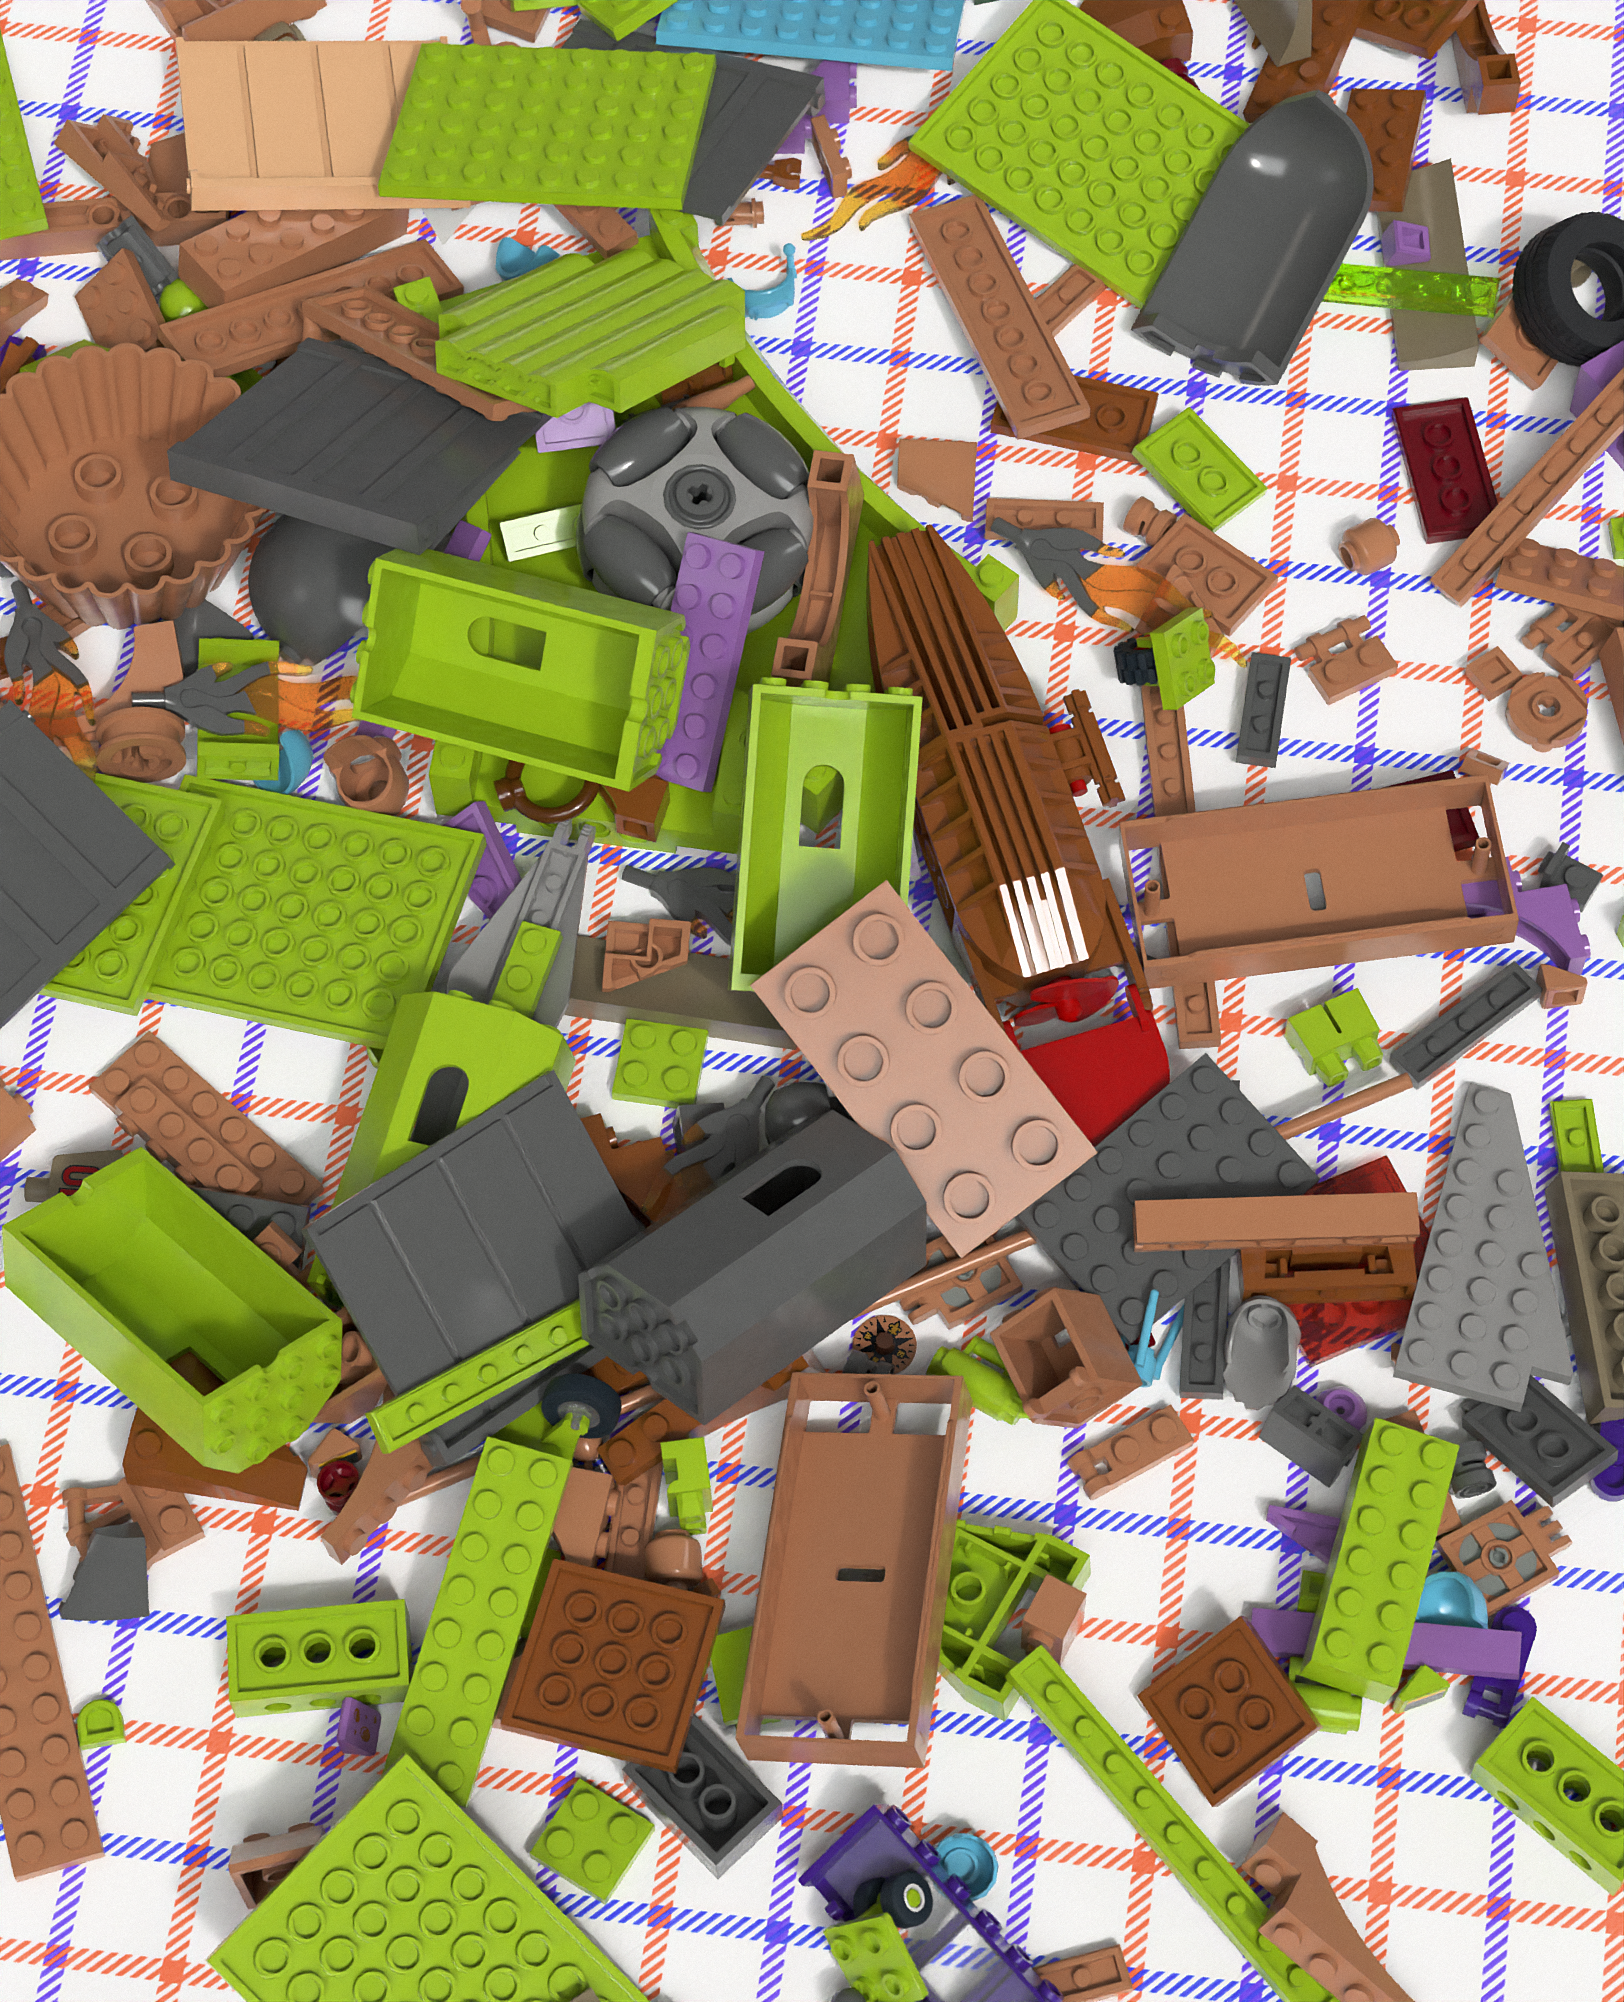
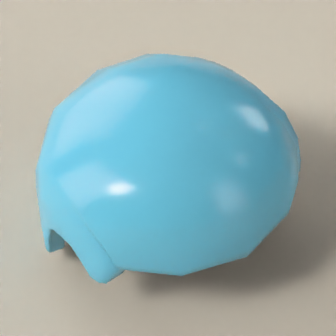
[931,1833,999,1902]

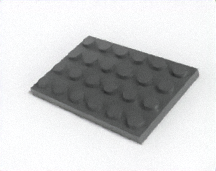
[1015,1053,1320,1346]

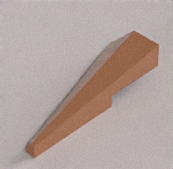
[54,114,171,232]

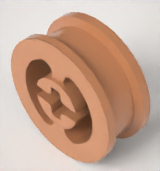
[96,707,186,783]

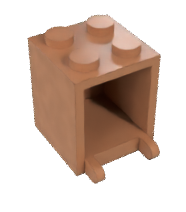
[989,1286,1143,1429]

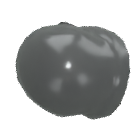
[764,1082,856,1145]

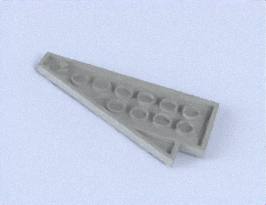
[1392,1083,1573,1412]

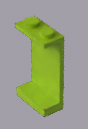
[197,637,279,781]

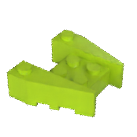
[937,1519,1091,1722]

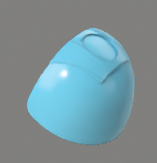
[495,237,561,281]
[253,730,314,795]
[1415,1571,1488,1629]

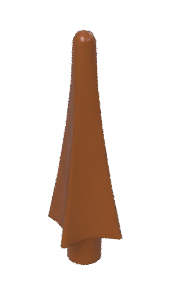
[0,336,39,394]

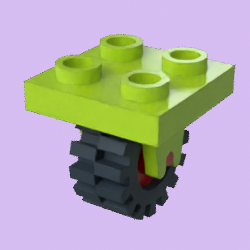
[1113,607,1215,710]

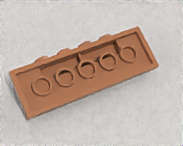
[89,1031,324,1205]

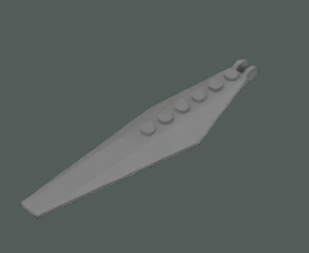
[412,820,596,1146]

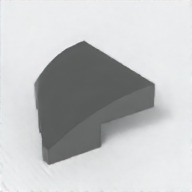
[163,599,254,678]
[59,1522,150,1621]

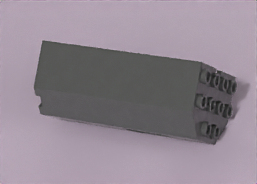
[578,1110,927,1426]

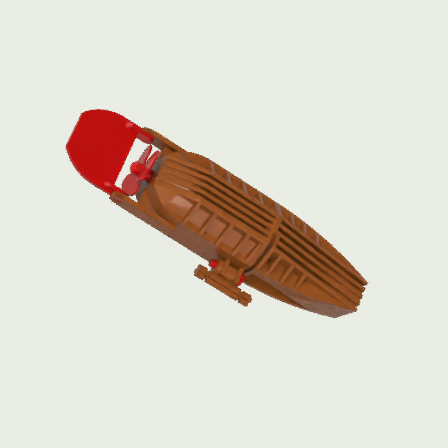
[866,524,1170,1147]

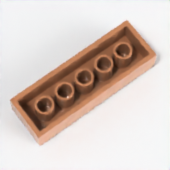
[178,209,409,309]

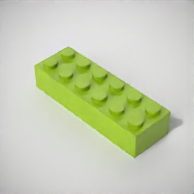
[1299,1417,1460,1704]

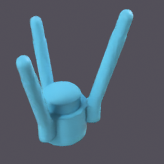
[1120,1289,1184,1388]

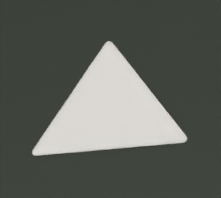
[421,204,477,245]

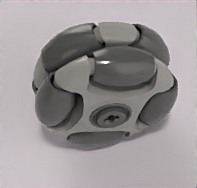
[576,407,814,635]

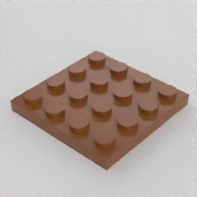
[500,1558,726,1773]

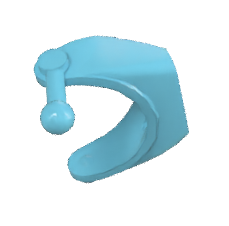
[727,243,797,321]

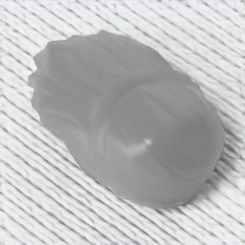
[1223,1295,1301,1411]

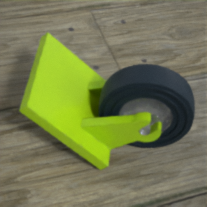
[490,1374,622,1461]

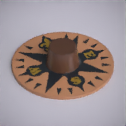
[852,1315,917,1374]

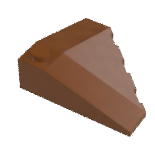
[1079,0,1194,63]
[122,1351,308,1511]

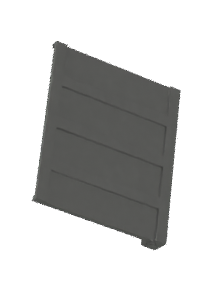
[561,19,826,226]
[167,337,553,555]
[0,700,176,1029]
[300,1070,641,1466]

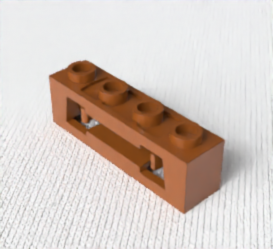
[1237,1244,1417,1305]

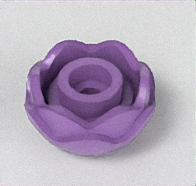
[1316,1386,1367,1430]

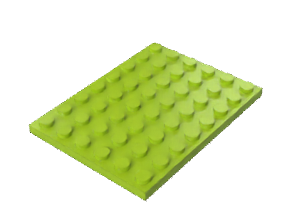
[908,0,1250,309]
[378,42,717,210]
[145,774,487,1050]
[204,1753,650,2002]

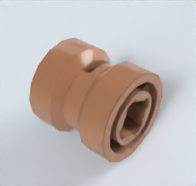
[1123,496,1177,547]

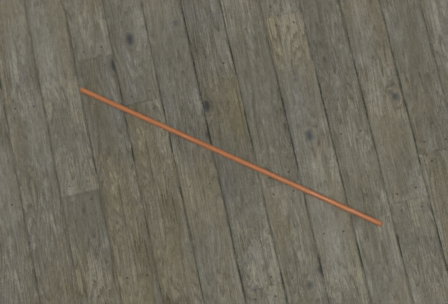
[398,1072,1413,1507]

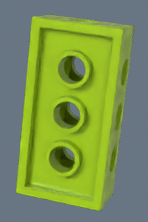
[226,1599,413,1718]
[1470,1696,1624,1896]

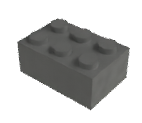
[622,1714,783,1880]

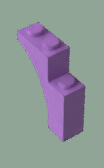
[776,60,857,154]
[1461,856,1591,975]

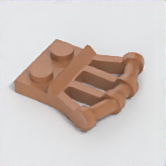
[62,1477,206,1571]

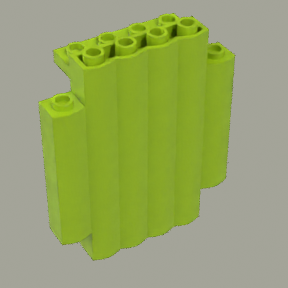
[435,248,745,418]

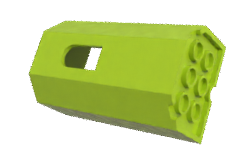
[350,548,691,792]
[728,677,923,992]
[307,990,576,1308]
[2,1147,342,1474]

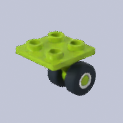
[823,1871,933,2002]

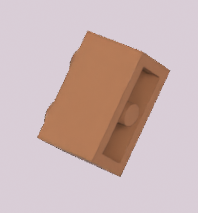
[1020,1574,1087,1666]

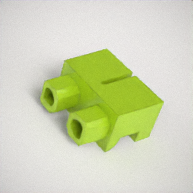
[1284,987,1383,1088]
[660,1437,713,1536]

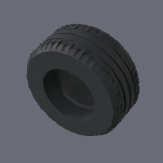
[1512,211,1624,367]

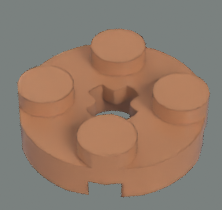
[1505,672,1588,753]

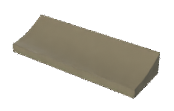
[1234,0,1312,67]
[1376,158,1479,371]
[564,936,797,1050]
[1544,1171,1624,1425]

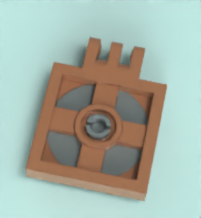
[899,1235,1023,1330]
[1435,1500,1573,1617]

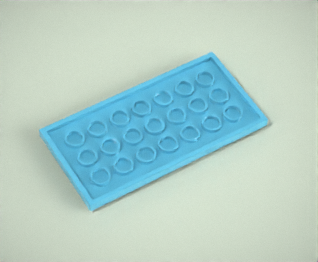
[656,0,966,71]

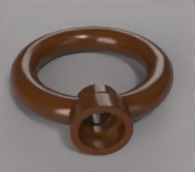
[493,760,601,824]

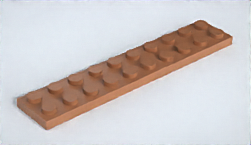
[0,1444,106,1883]

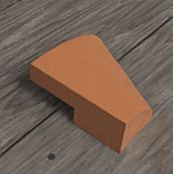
[897,439,977,522]
[602,918,691,992]

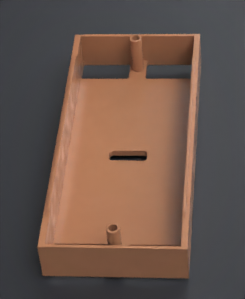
[1119,774,1519,989]
[735,1372,973,1768]

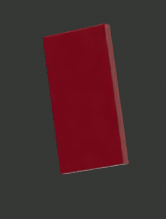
[1391,397,1498,545]

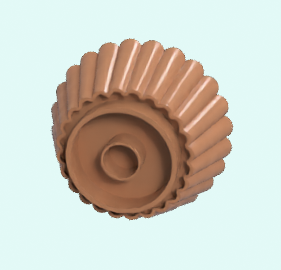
[0,343,267,630]

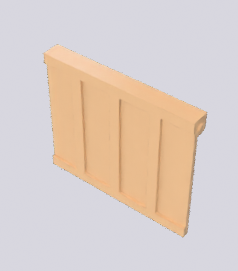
[176,36,471,211]

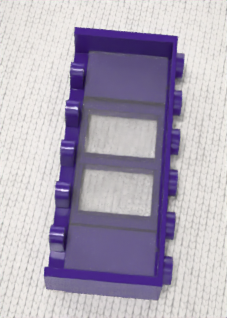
[797,1804,1064,2002]

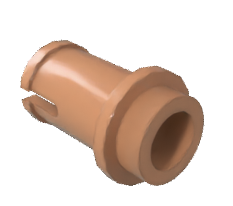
[719,198,765,228]

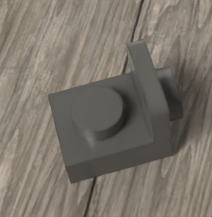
[1538,842,1604,913]

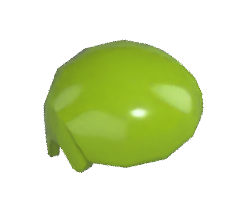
[158,278,209,323]

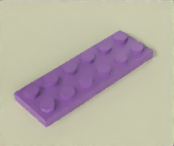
[655,532,765,792]

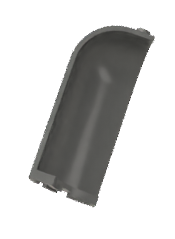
[1130,89,1373,386]
[248,449,521,669]

